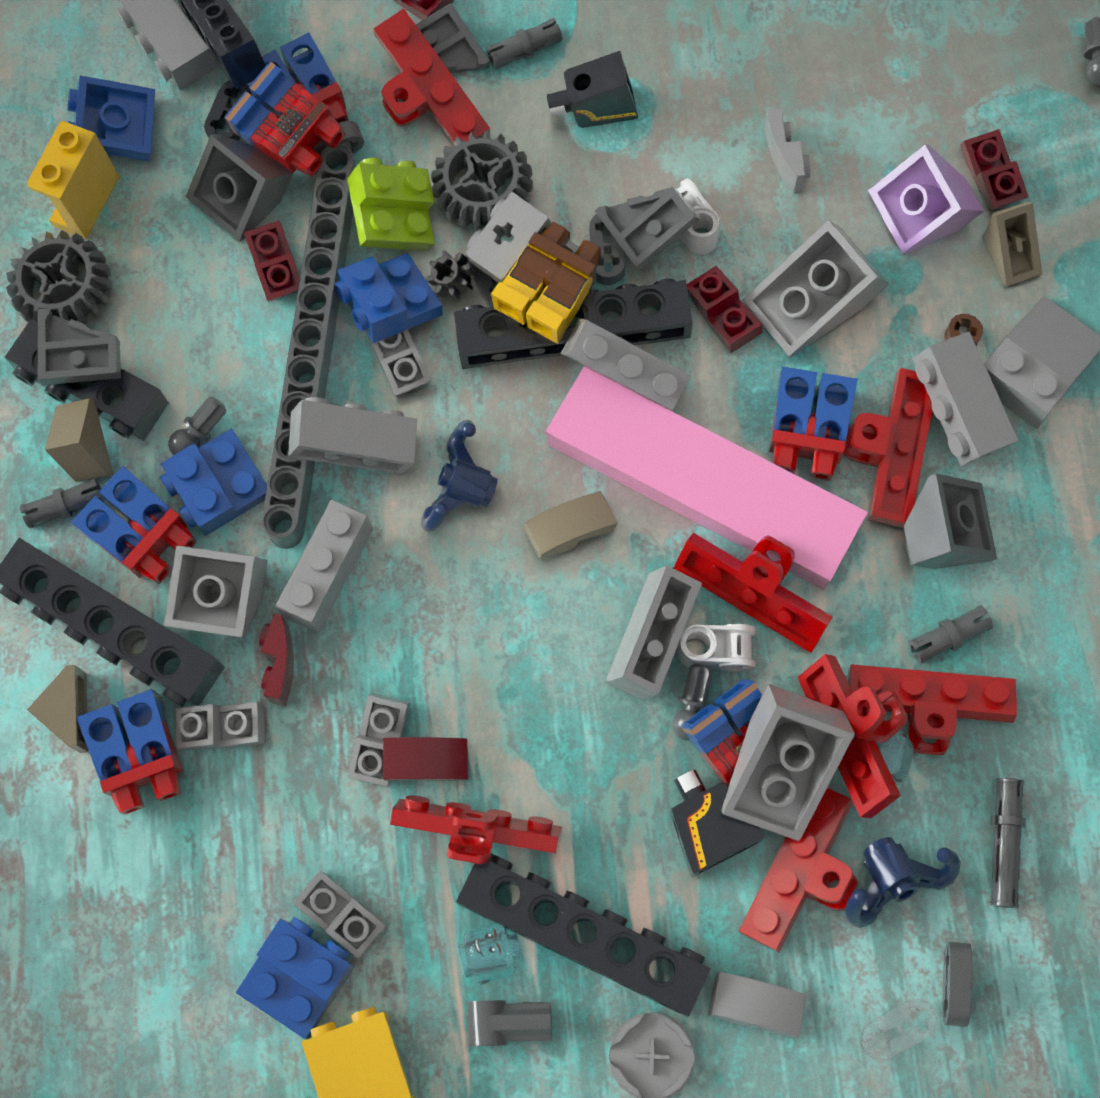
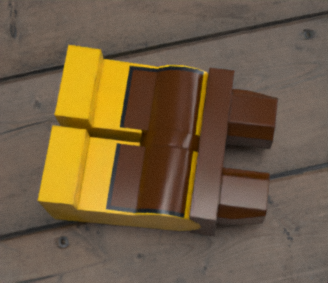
[491,222,601,344]

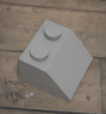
[164,545,268,638]

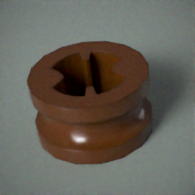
[944,314,983,346]

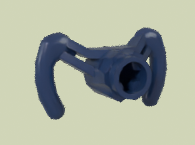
[421,420,498,532]
[845,837,961,928]

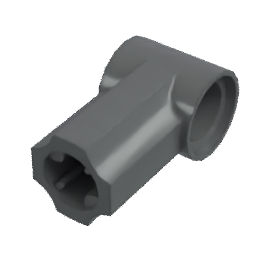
[467,1000,552,1046]

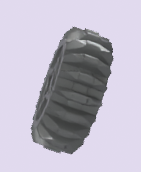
[431,130,533,231]
[6,230,112,326]

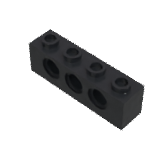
[177,0,266,90]
[4,319,169,441]

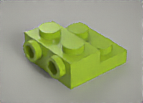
[347,157,435,251]

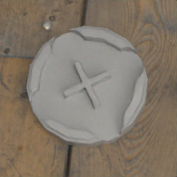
[609,1012,695,1098]

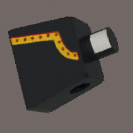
[547,51,638,128]
[670,770,765,878]

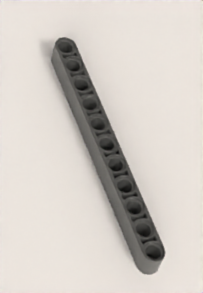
[262,143,356,549]

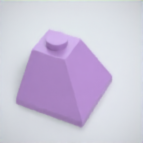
[869,145,984,254]

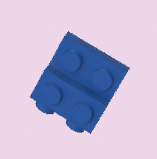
[67,75,155,161]
[335,253,443,343]
[159,428,267,536]
[236,917,355,1040]

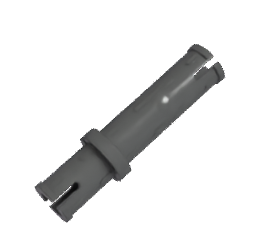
[990,778,1026,908]

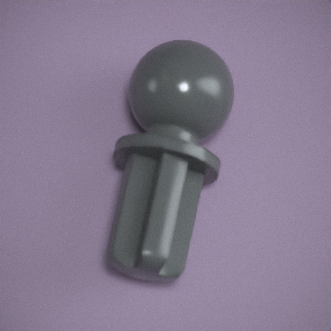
[1084,17,1100,85]
[168,397,226,456]
[672,665,713,741]

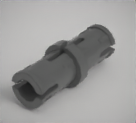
[486,18,563,70]
[20,478,105,529]
[908,605,993,664]

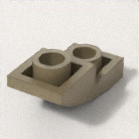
[523,491,618,559]

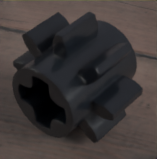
[426,250,477,301]

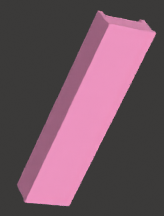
[545,366,868,590]

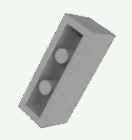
[116,0,217,90]
[561,318,691,411]
[912,332,1019,466]
[288,397,417,474]
[275,500,373,633]
[605,565,702,699]

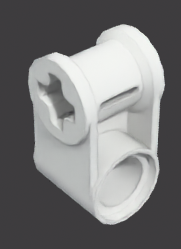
[677,178,719,255]
[677,624,756,672]

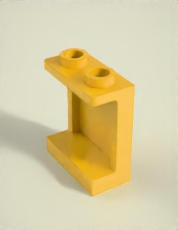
[27,121,119,239]
[301,1007,416,1098]

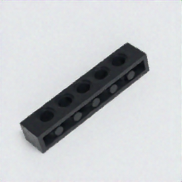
[454,278,693,369]
[0,538,225,707]
[456,854,711,1018]

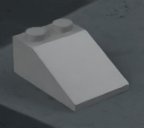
[743,220,889,358]
[984,296,1100,429]
[722,684,855,841]

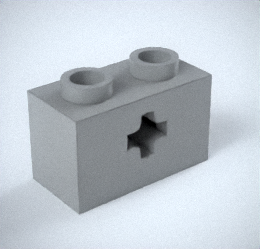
[465,191,551,283]

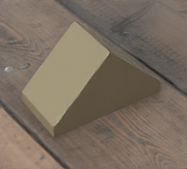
[982,201,1042,286]
[45,397,113,482]
[27,665,88,753]

